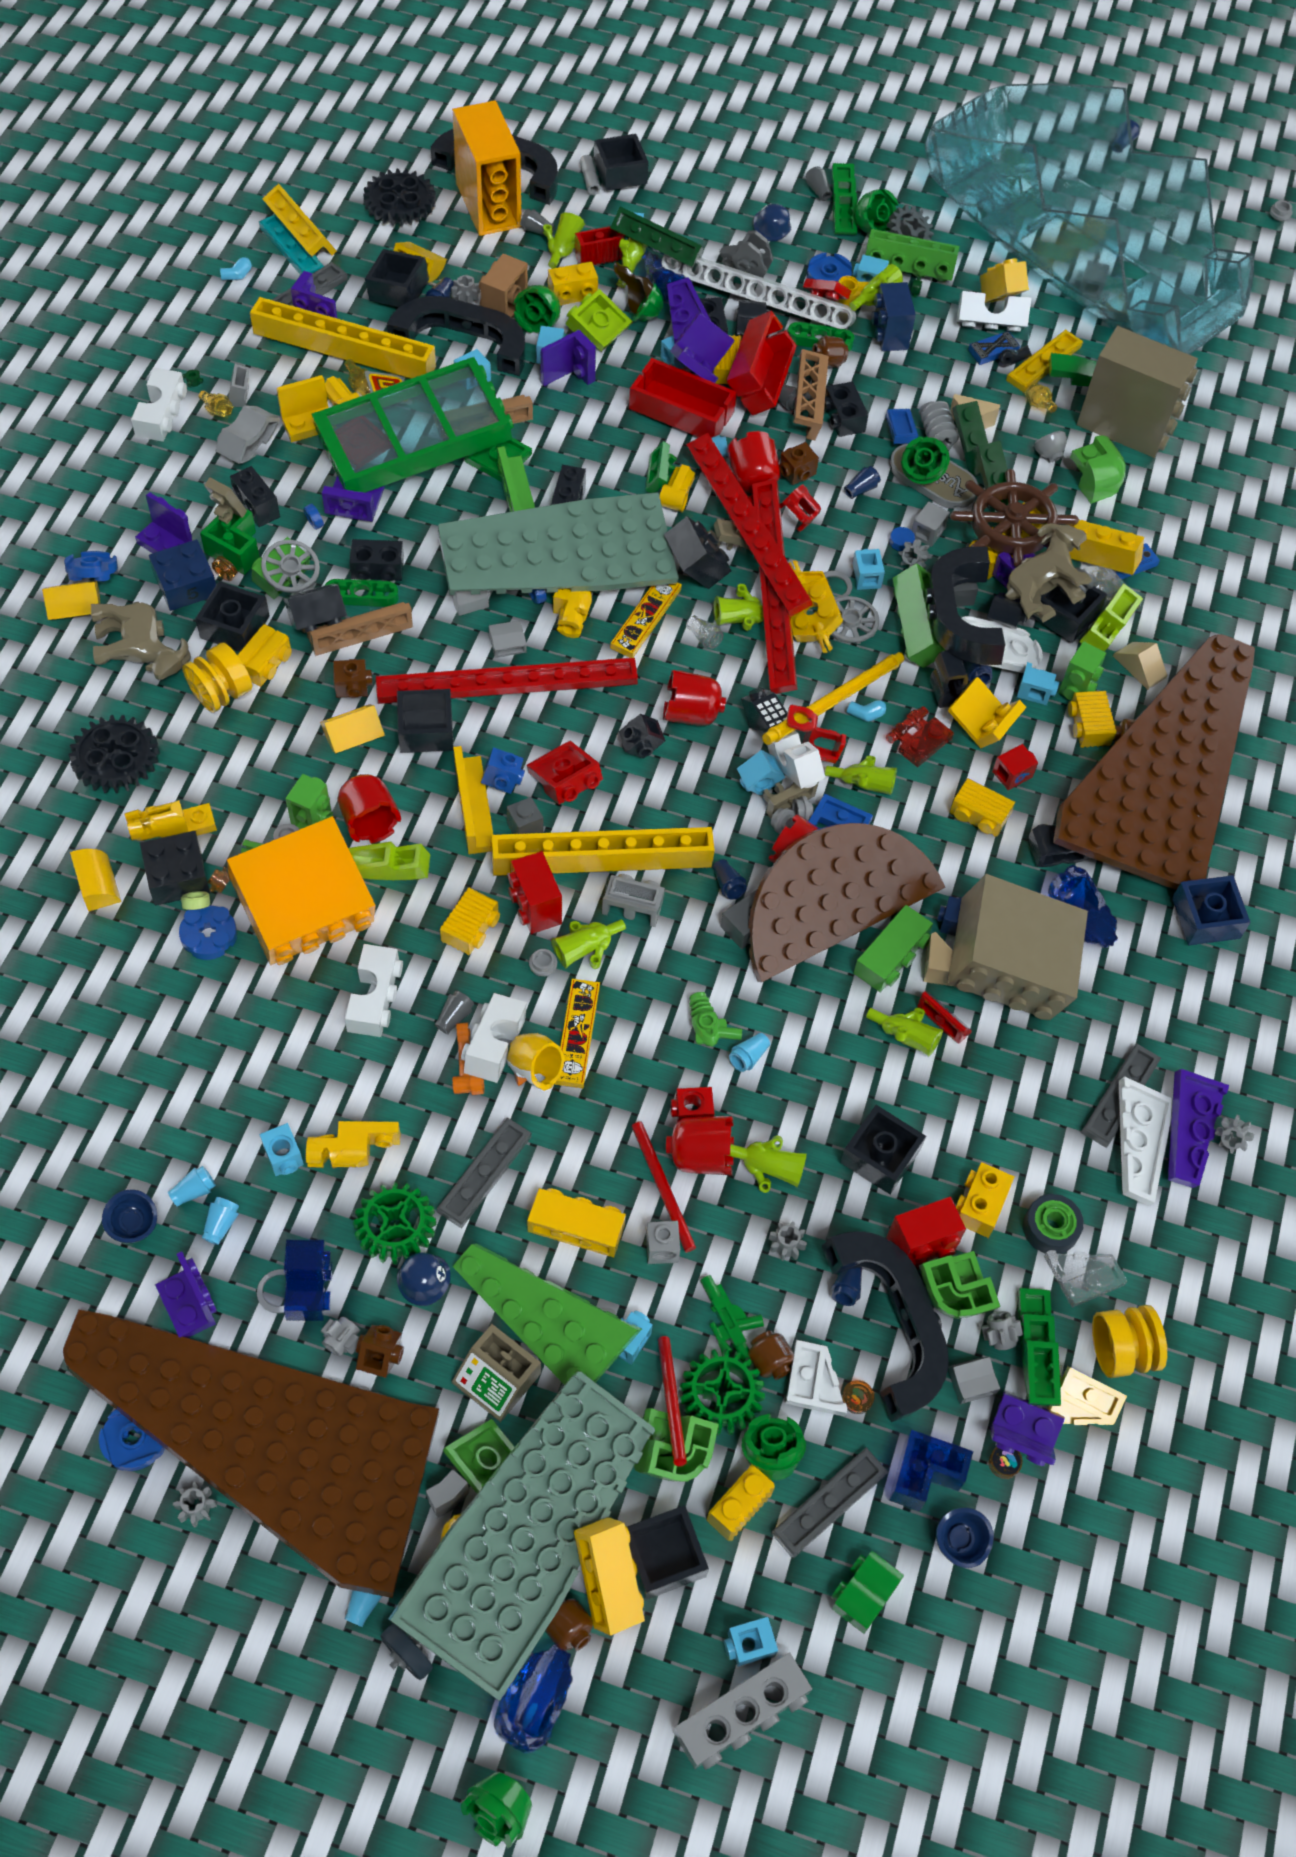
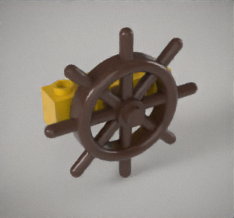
[950,469,1079,580]

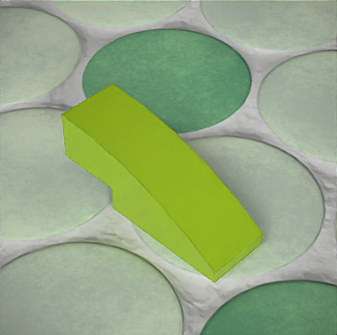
[1079,583,1143,651]
[348,841,430,880]

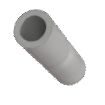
[580,155,601,195]

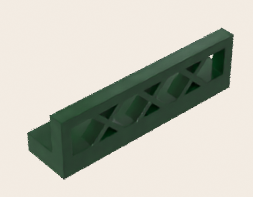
[610,206,704,269]

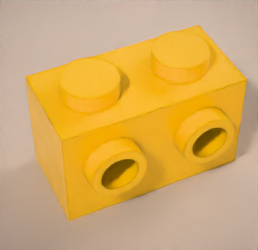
[548,262,598,305]
[956,1162,1015,1238]

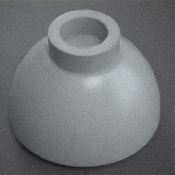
[1034,431,1067,462]

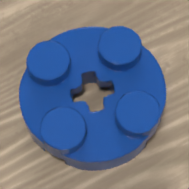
[807,253,852,282]
[64,551,118,581]
[179,905,237,960]
[99,1409,165,1471]

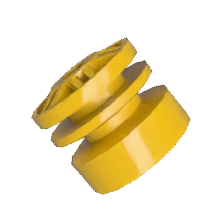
[182,643,253,713]
[1092,1305,1167,1378]

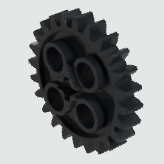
[363,168,436,226]
[69,715,160,793]

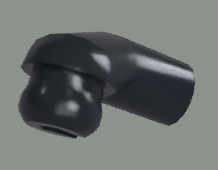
[999,345,1032,365]

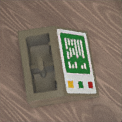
[452,1324,541,1423]

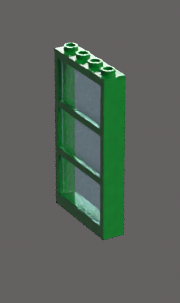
[311,357,514,493]

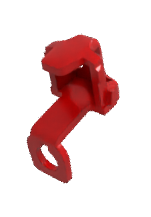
[749,484,821,532]
[786,704,846,763]

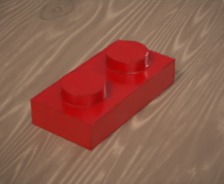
[803,278,852,301]

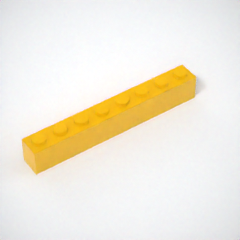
[250,297,436,378]
[492,827,715,876]

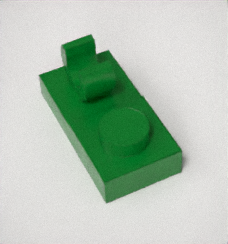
[646,441,677,493]

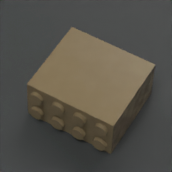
[1077,326,1198,458]
[948,874,1088,1020]

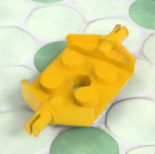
[789,560,843,653]

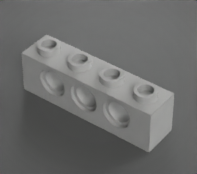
[673,1652,812,1770]

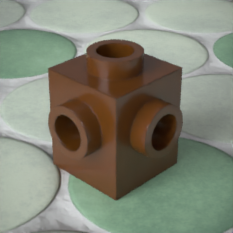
[779,442,819,485]
[333,659,373,698]
[356,1325,404,1378]

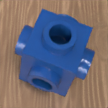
[481,747,525,794]

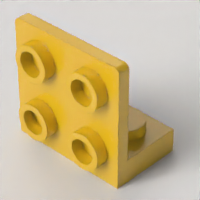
[276,375,337,442]
[948,677,1026,748]

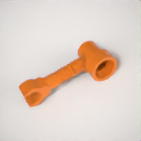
[453,1023,485,1095]

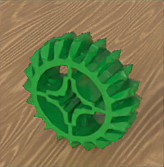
[353,1181,437,1265]
[679,1349,765,1436]

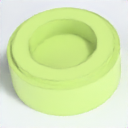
[181,891,210,910]

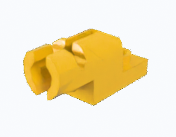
[553,588,592,638]
[124,800,217,841]
[306,1121,401,1168]

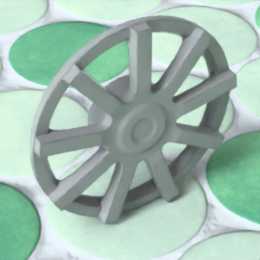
[261,540,320,594]
[831,596,879,644]

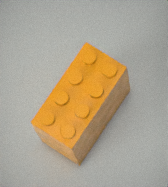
[452,100,522,236]
[227,816,375,965]

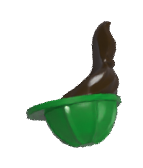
[614,262,663,323]

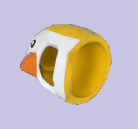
[507,1033,565,1091]

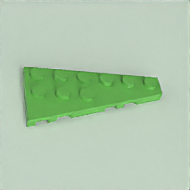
[453,1244,642,1385]

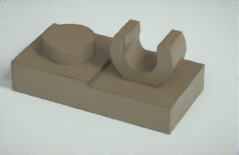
[204,477,247,524]
[714,519,749,550]
[763,782,819,819]

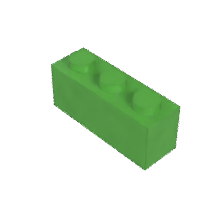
[853,905,933,993]

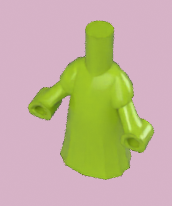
[543,212,585,268]
[617,238,646,288]
[849,264,903,311]
[714,584,764,630]
[825,755,897,795]
[551,919,626,969]
[866,1008,943,1057]
[728,1135,807,1193]

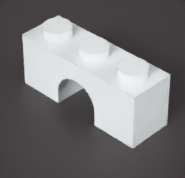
[956,291,1031,332]
[131,368,187,442]
[767,731,826,789]
[345,944,403,1037]
[461,993,527,1083]

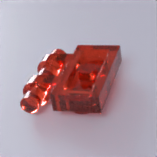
[886,706,954,768]

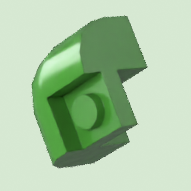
[1070,435,1126,504]
[918,1251,1001,1319]
[633,1408,719,1482]

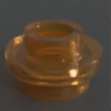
[208,867,230,894]

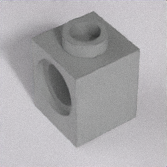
[912,502,950,547]
[646,1221,680,1264]

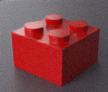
[508,851,562,934]
[886,1196,966,1269]

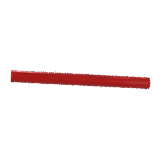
[632,1121,696,1253]
[658,1336,687,1466]

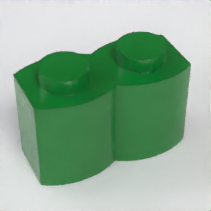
[831,1551,905,1634]

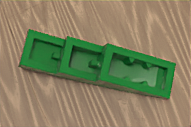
[832,163,857,235]
[1049,353,1097,387]
[1017,1288,1061,1406]

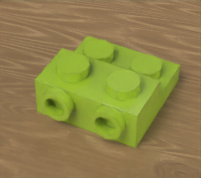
[565,289,633,352]

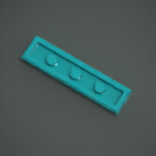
[259,214,324,275]

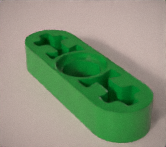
[788,322,854,352]
[325,579,399,607]

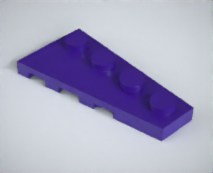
[667,277,711,361]
[1168,1069,1229,1188]

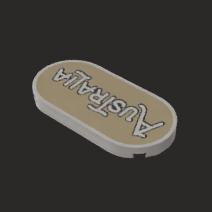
[890,444,978,509]

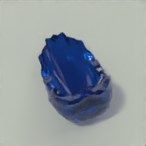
[642,251,693,301]
[1048,865,1118,948]
[494,1644,573,1754]

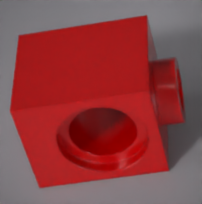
[671,1087,715,1122]

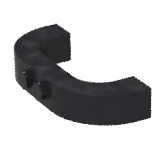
[431,129,558,205]
[387,296,525,377]
[925,546,1005,665]
[822,1231,948,1423]

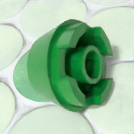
[901,436,950,484]
[741,1414,806,1481]
[461,1772,532,1848]

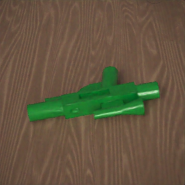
[700,1275,764,1362]

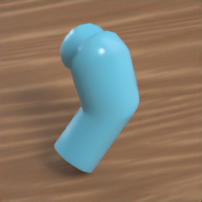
[220,257,252,280]
[847,700,886,722]

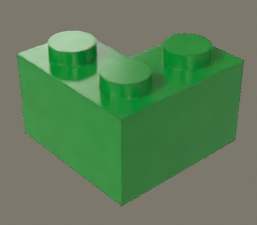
[200,508,260,575]

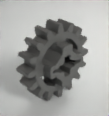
[886,205,934,241]

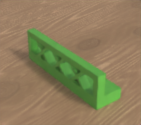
[497,446,535,512]

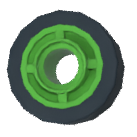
[1023,1194,1084,1255]

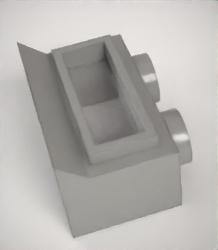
[602,874,665,927]

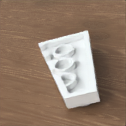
[1119,1077,1173,1206]

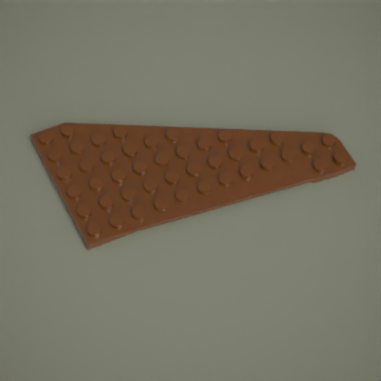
[1053,634,1255,890]
[63,1309,439,1598]

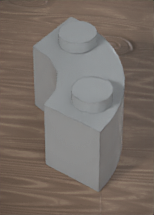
[215,405,280,464]

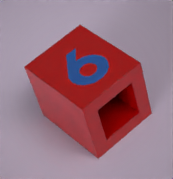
[992,744,1039,790]

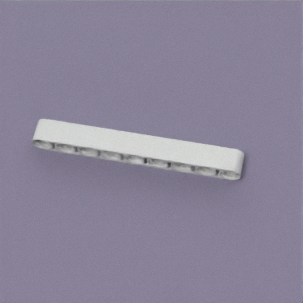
[662,255,856,329]

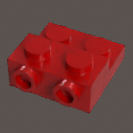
[527,740,603,805]

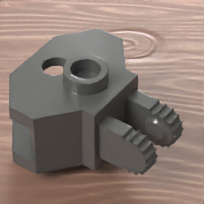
[719,231,773,278]

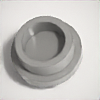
[1270,200,1293,221]
[792,796,813,821]
[771,808,795,834]
[529,949,557,976]

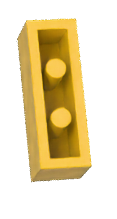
[980,258,1029,303]
[1069,520,1145,575]
[527,1188,626,1258]
[574,1517,645,1636]

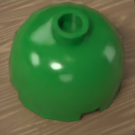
[855,189,898,235]
[514,285,561,335]

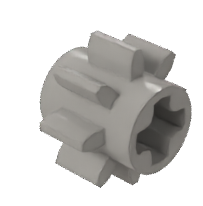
[452,275,480,303]
[899,539,932,568]
[1215,1115,1254,1154]
[769,1221,807,1261]
[982,1311,1023,1350]
[321,1317,360,1357]
[173,1482,217,1527]

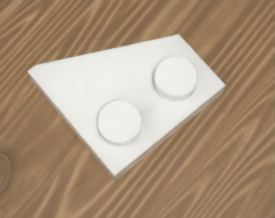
[785,1340,847,1417]

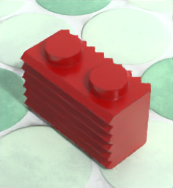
[574,226,624,265]

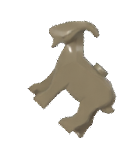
[1005,523,1092,622]
[91,602,191,680]

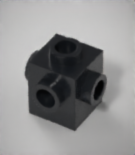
[618,713,666,759]

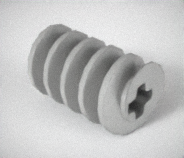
[919,401,959,450]

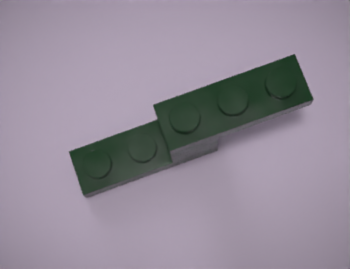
[952,401,1008,512]

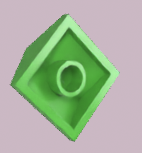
[443,1419,515,1494]

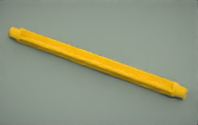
[762,652,905,745]

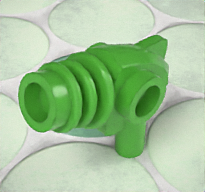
[689,992,742,1047]

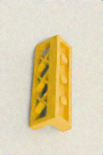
[262,183,337,256]
[453,746,493,854]

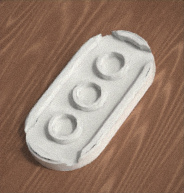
[962,616,1043,673]

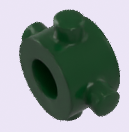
[911,277,923,298]
[183,370,203,387]

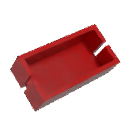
[727,310,797,416]
[629,358,737,438]

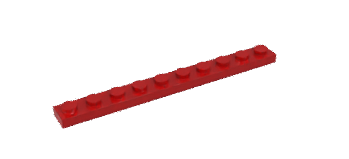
[687,433,813,617]
[752,479,798,694]
[376,658,638,704]

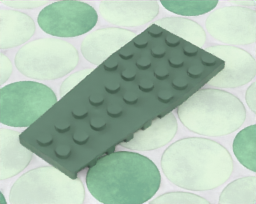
[438,493,678,595]
[388,1372,655,1701]

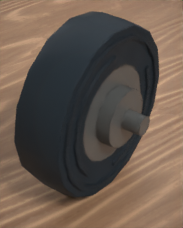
[380,1624,433,1680]

